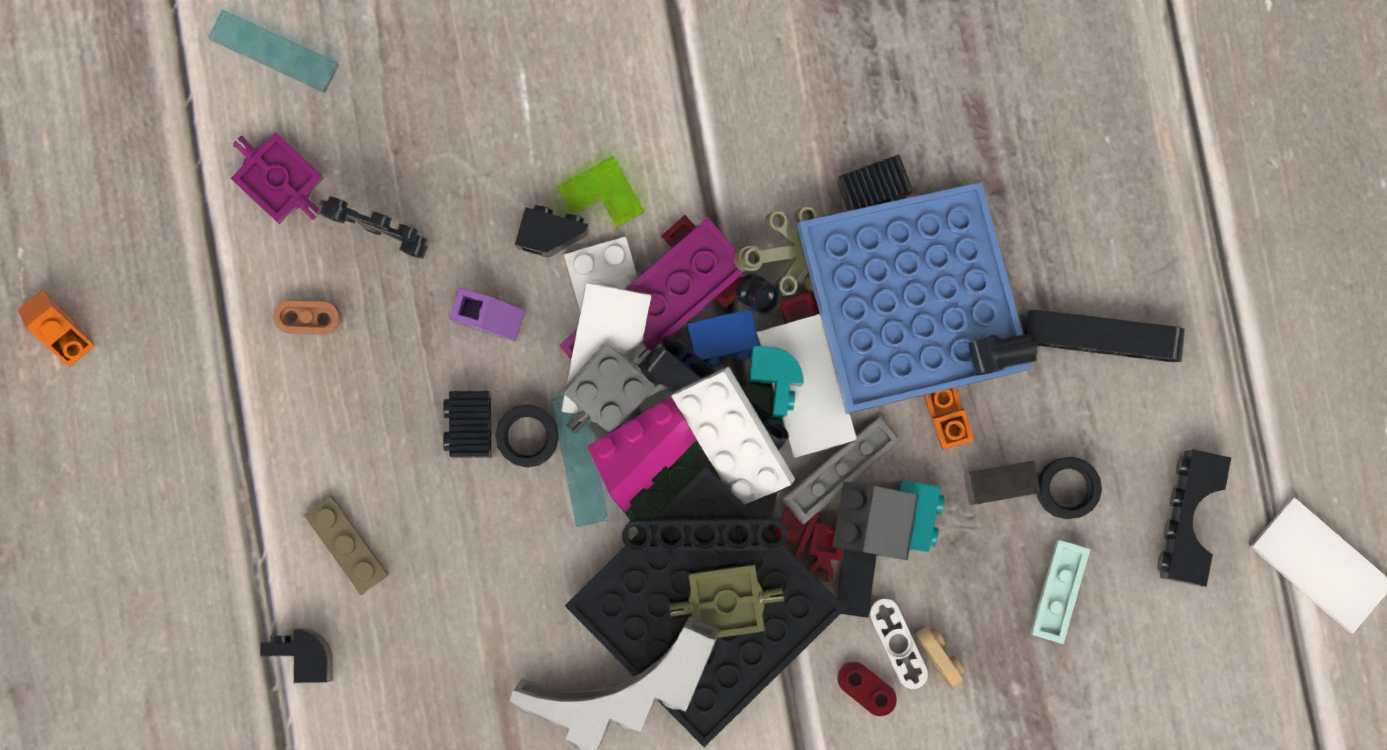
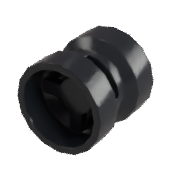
[736,274,781,315]

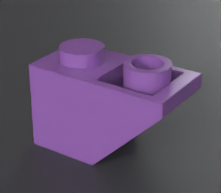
[449,287,525,342]

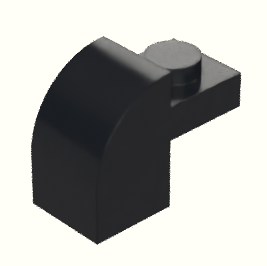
[260,628,333,683]

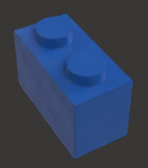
[687,309,760,367]

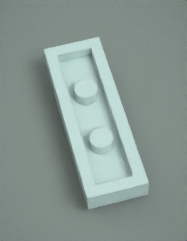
[1030,540,1090,644]

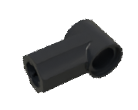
[968,334,1038,376]

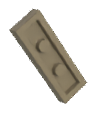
[304,496,389,595]

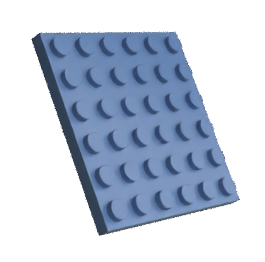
[797,182,1032,414]

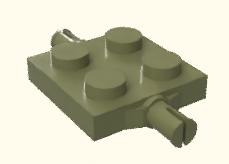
[669,563,784,638]

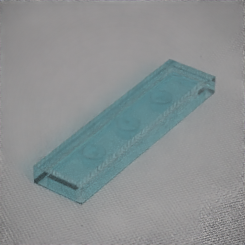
[208,9,339,93]
[551,396,609,527]

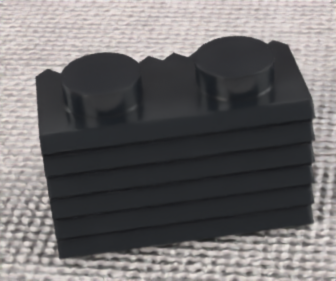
[837,154,913,211]
[443,391,491,458]

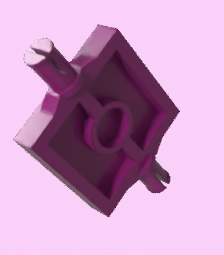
[230,132,324,224]

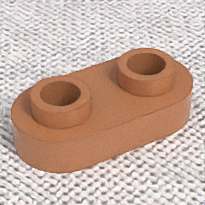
[273,300,341,335]

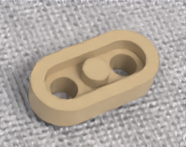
[914,626,965,689]

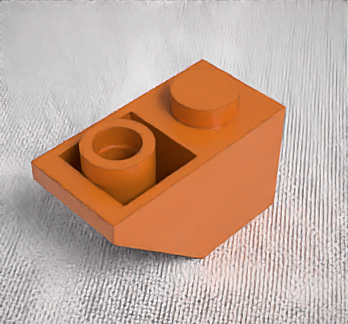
[18,289,95,367]

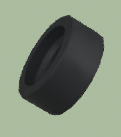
[495,405,559,468]
[1036,457,1102,519]

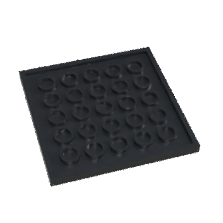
[565,466,846,747]

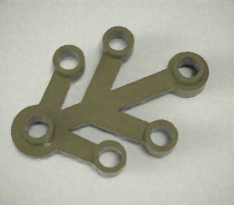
[734,206,817,296]

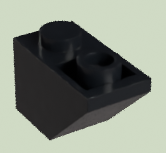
[515,205,590,258]

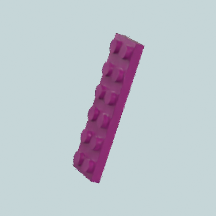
[559,217,744,359]

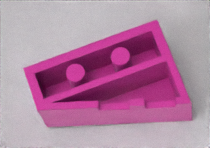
[587,397,697,513]

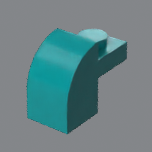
[749,345,804,418]

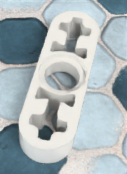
[869,599,928,689]

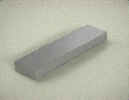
[781,416,901,525]

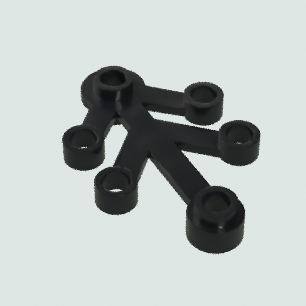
[319,196,428,259]

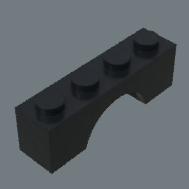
[1157,449,1231,587]

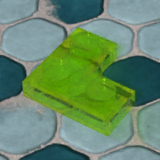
[557,156,644,229]

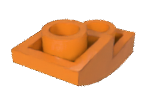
[924,388,974,450]

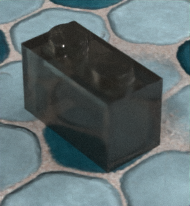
[964,461,1040,505]

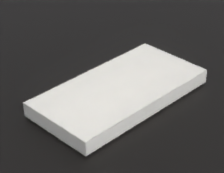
[561,282,651,423]
[757,314,857,458]
[1250,497,1387,633]

